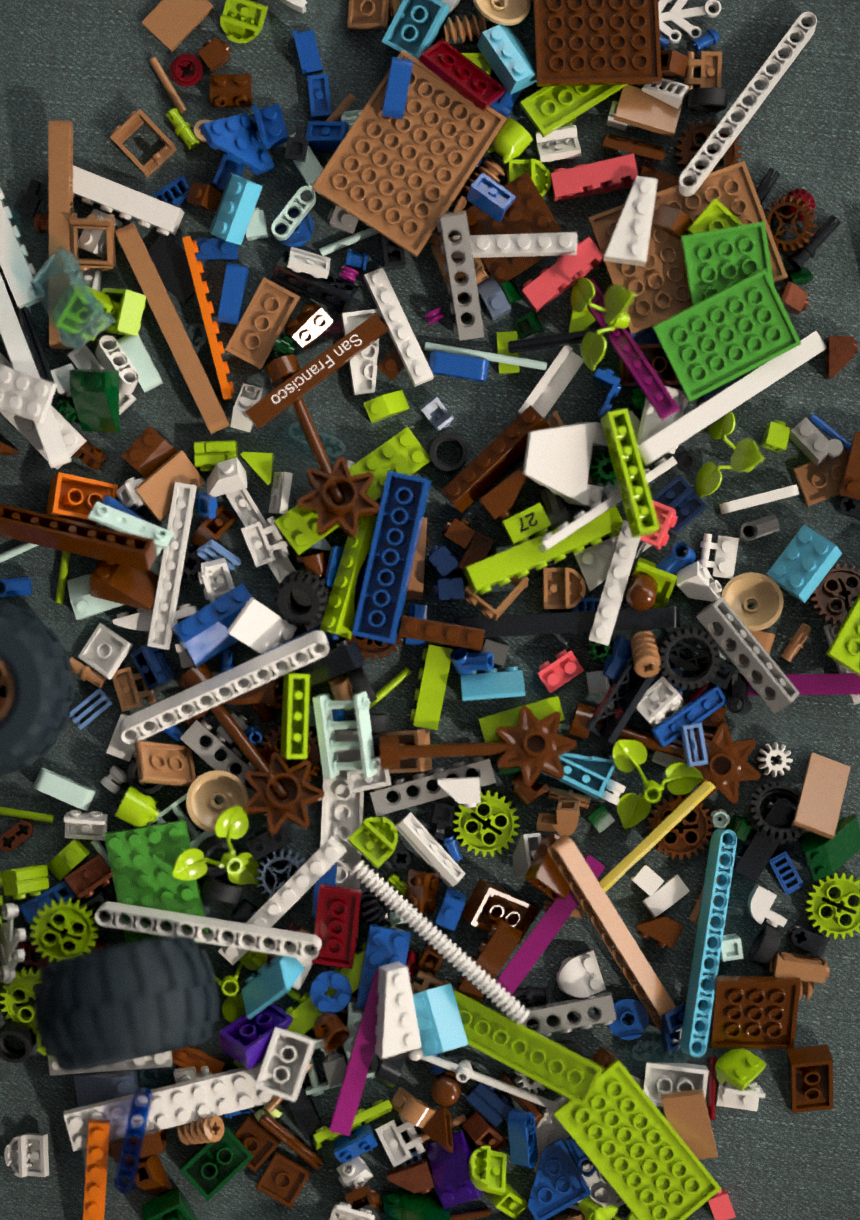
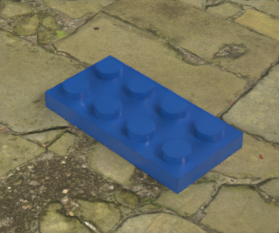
[355,924,411,1008]

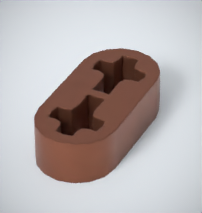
[0,820,34,852]

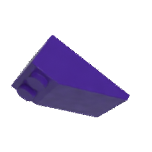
[219,1003,293,1069]
[427,1131,484,1209]

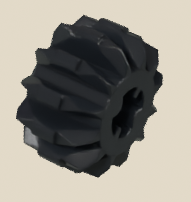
[182,547,207,581]
[360,890,389,925]

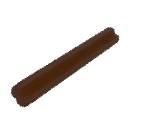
[259,1113,324,1170]

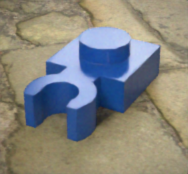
[193,493,217,519]

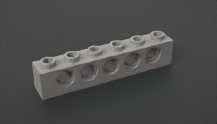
[437,211,485,341]
[696,596,800,713]
[180,719,266,816]
[370,755,496,816]
[501,992,616,1037]

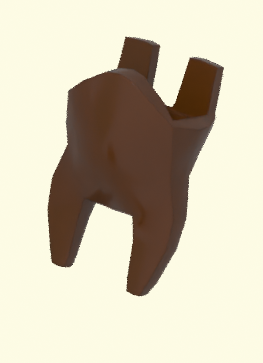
[226,675,283,723]

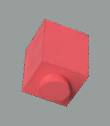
[708,1188,736,1220]

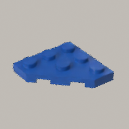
[199,113,276,175]
[527,1138,592,1220]

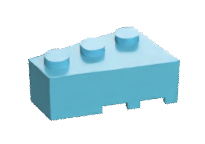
[542,753,615,799]

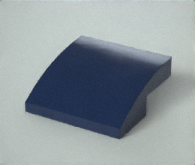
[652,474,708,534]
[602,635,636,690]
[661,1002,696,1053]

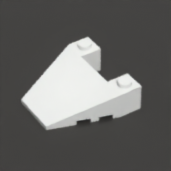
[523,422,607,507]

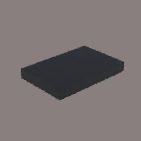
[148,234,211,305]

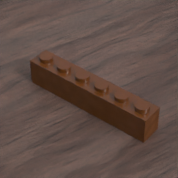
[441,405,551,513]

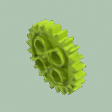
[453,790,520,857]
[805,872,860,939]
[30,897,98,962]
[0,966,42,1034]

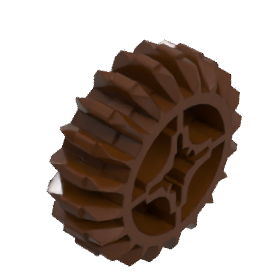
[763,195,817,251]

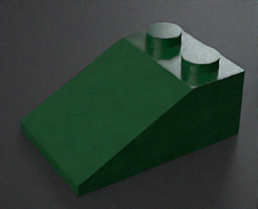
[70,368,120,433]
[798,814,860,881]
[178,1126,254,1201]
[142,1187,197,1220]
[383,1191,451,1220]

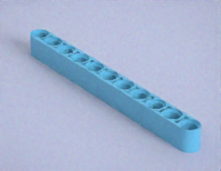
[680,829,737,1057]

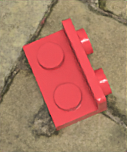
[640,500,678,550]
[537,649,585,694]

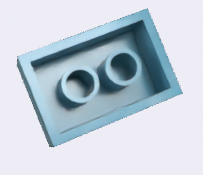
[382,0,451,60]
[767,525,842,603]

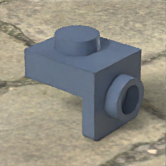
[419,395,454,431]

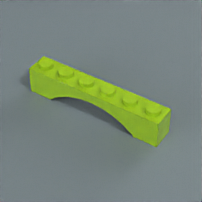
[320,515,378,639]

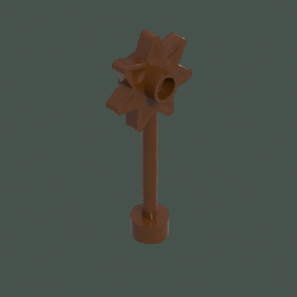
[265,355,380,538]
[177,663,325,835]
[569,702,761,803]
[380,706,577,788]

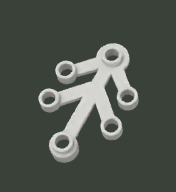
[658,0,721,44]
[0,903,26,984]

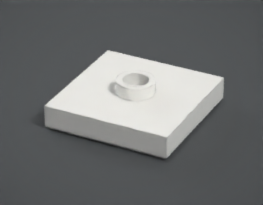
[78,623,133,680]

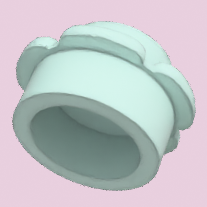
[710,809,730,829]

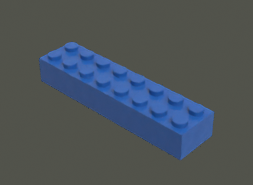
[352,471,431,644]

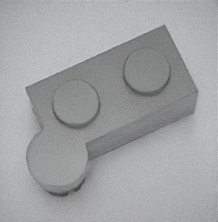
[789,417,843,466]

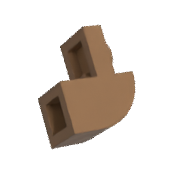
[536,800,580,836]
[391,1087,437,1129]

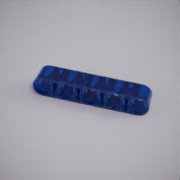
[115,1087,153,1193]

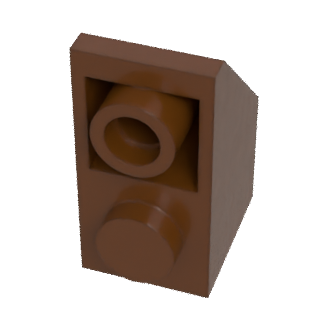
[634,914,684,949]
[129,1154,173,1195]

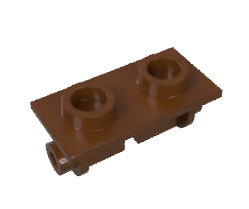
[73,434,108,471]

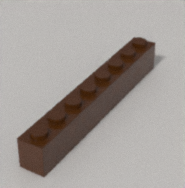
[0,504,157,571]

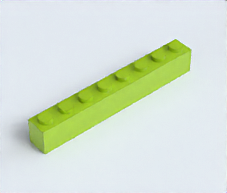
[463,505,623,594]

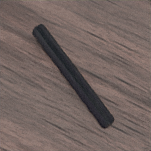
[17,306,58,397]
[508,327,610,353]

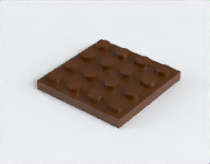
[465,172,563,286]
[710,976,801,1049]

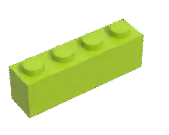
[410,644,453,730]
[281,673,310,759]
[478,695,565,742]

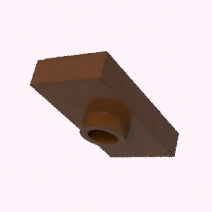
[458,531,495,571]

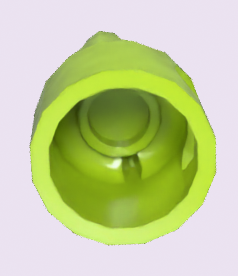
[487,117,533,163]
[115,786,159,827]

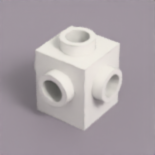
[116,477,145,508]
[337,1156,374,1189]

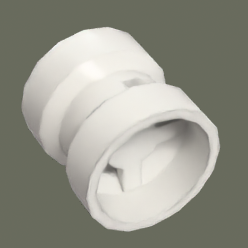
[100,765,128,794]
[601,778,626,805]

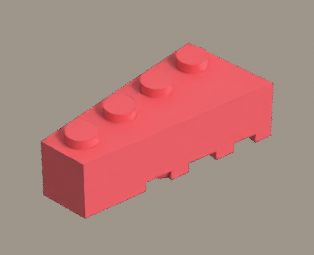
[551,153,638,202]
[521,237,604,313]

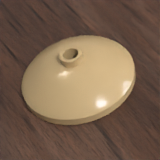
[473,0,531,26]
[721,572,783,631]
[186,770,249,833]

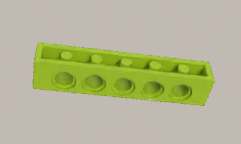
[600,409,660,538]

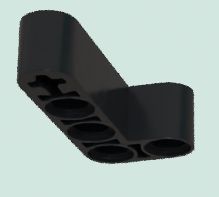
[372,1051,409,1089]

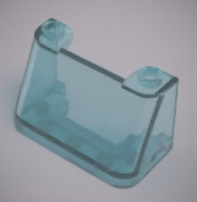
[30,247,116,350]

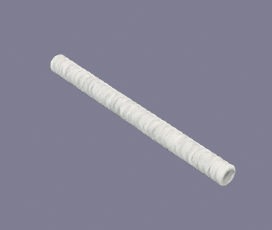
[351,860,530,1025]

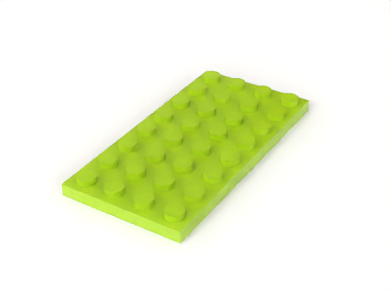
[553,1059,722,1220]

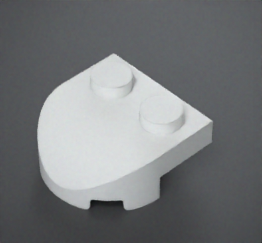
[556,950,606,998]
[4,1133,49,1178]

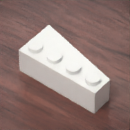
[603,176,658,266]
[374,961,421,1058]

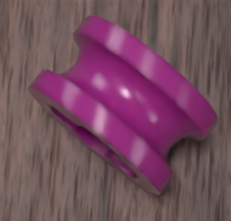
[338,266,359,282]
[423,308,444,326]

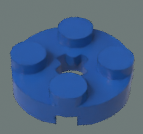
[273,207,314,248]
[310,970,352,1013]
[608,997,649,1040]

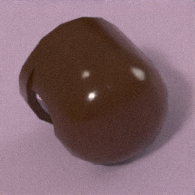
[295,551,328,580]
[626,574,658,611]
[511,772,551,806]
[313,1013,350,1052]
[431,1070,462,1107]

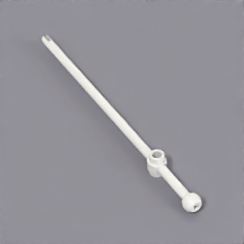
[408,1047,562,1111]

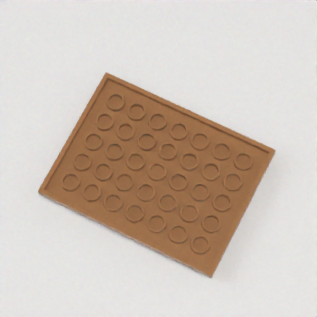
[312,50,507,257]
[588,161,788,335]

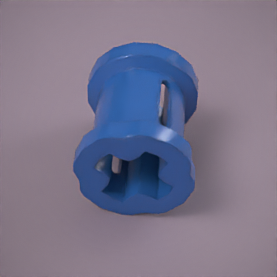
[345,249,369,271]

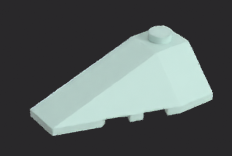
[67,574,124,620]

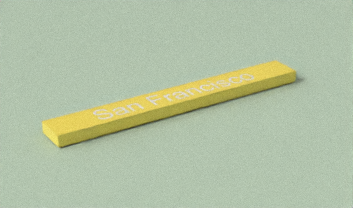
[599,781,716,892]

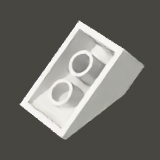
[227,597,297,654]
[643,1062,709,1107]

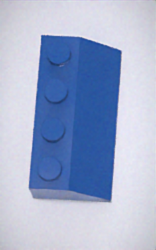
[173,583,253,668]

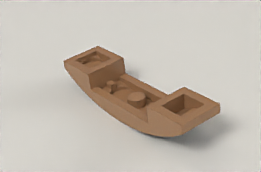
[406,517,427,600]

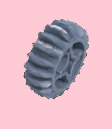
[255,848,306,900]

